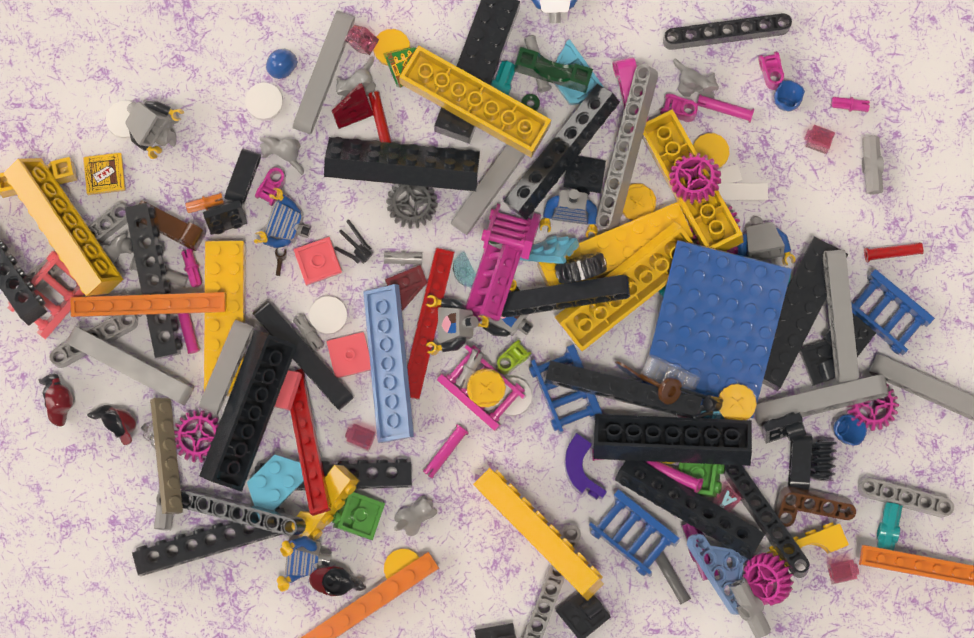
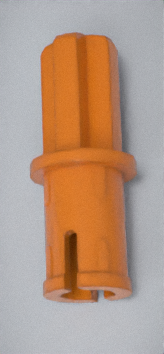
[185,193,224,213]

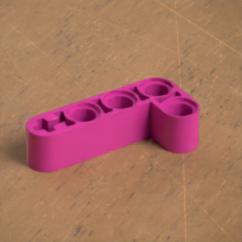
[612,57,649,133]

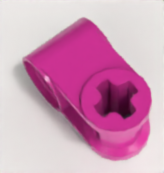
[758,51,784,90]
[660,94,698,122]
[255,168,286,206]

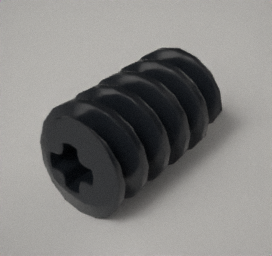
[810,440,837,481]

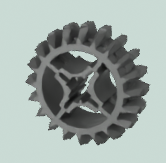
[386,184,438,229]

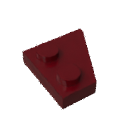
[332,83,373,129]
[385,265,427,311]

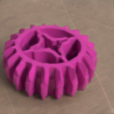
[669,152,721,204]
[847,383,899,431]
[174,410,219,463]
[743,552,794,606]

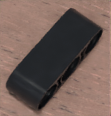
[224,148,261,205]
[788,435,812,490]

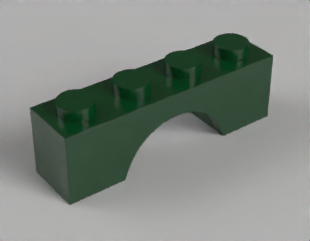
[514,47,593,93]

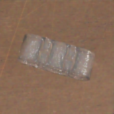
[641,354,700,395]

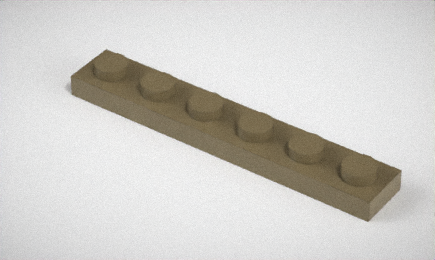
[150,398,183,514]

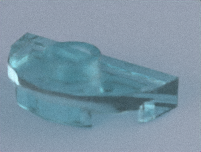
[453,251,476,287]

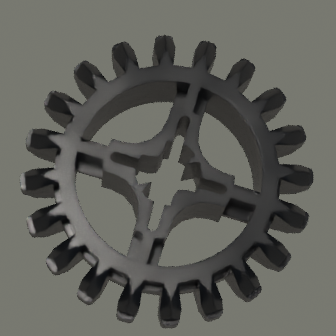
[555,252,607,284]

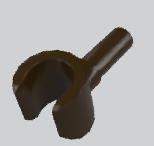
[275,248,287,276]

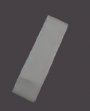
[49,315,138,368]
[199,320,254,415]
[858,478,954,518]

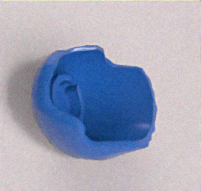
[266,48,298,79]
[774,80,805,112]
[833,415,867,446]

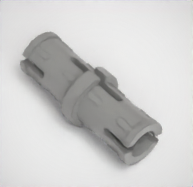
[384,251,422,266]
[293,314,324,352]
[456,349,484,389]

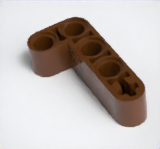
[139,200,206,251]
[775,486,856,527]

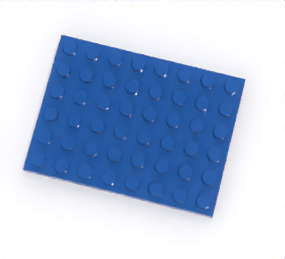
[642,240,792,418]

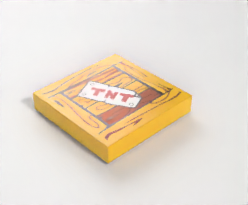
[83,153,126,195]

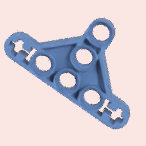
[687,534,748,615]

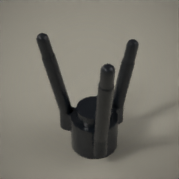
[334,220,373,264]
[680,387,723,419]

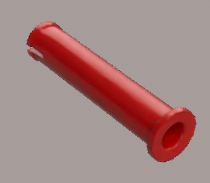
[368,91,392,143]
[864,242,924,263]

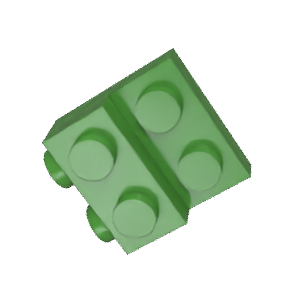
[679,463,725,498]
[332,492,385,541]

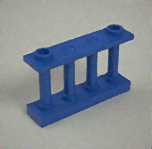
[851,269,935,356]
[529,344,603,435]
[589,489,680,577]

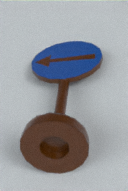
[615,361,682,405]

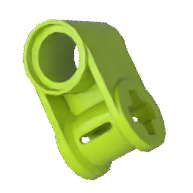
[496,340,532,375]

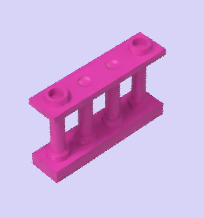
[481,203,541,260]
[466,244,522,322]
[437,345,526,431]

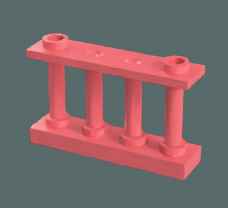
[7,251,84,339]

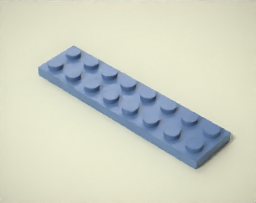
[363,284,414,443]

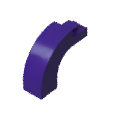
[564,433,607,500]

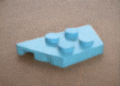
[555,39,604,105]
[520,236,579,264]
[247,455,304,520]

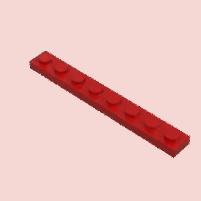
[407,248,455,400]
[290,369,331,516]

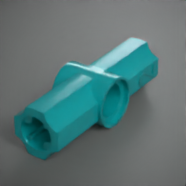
[491,61,515,96]
[877,502,903,551]

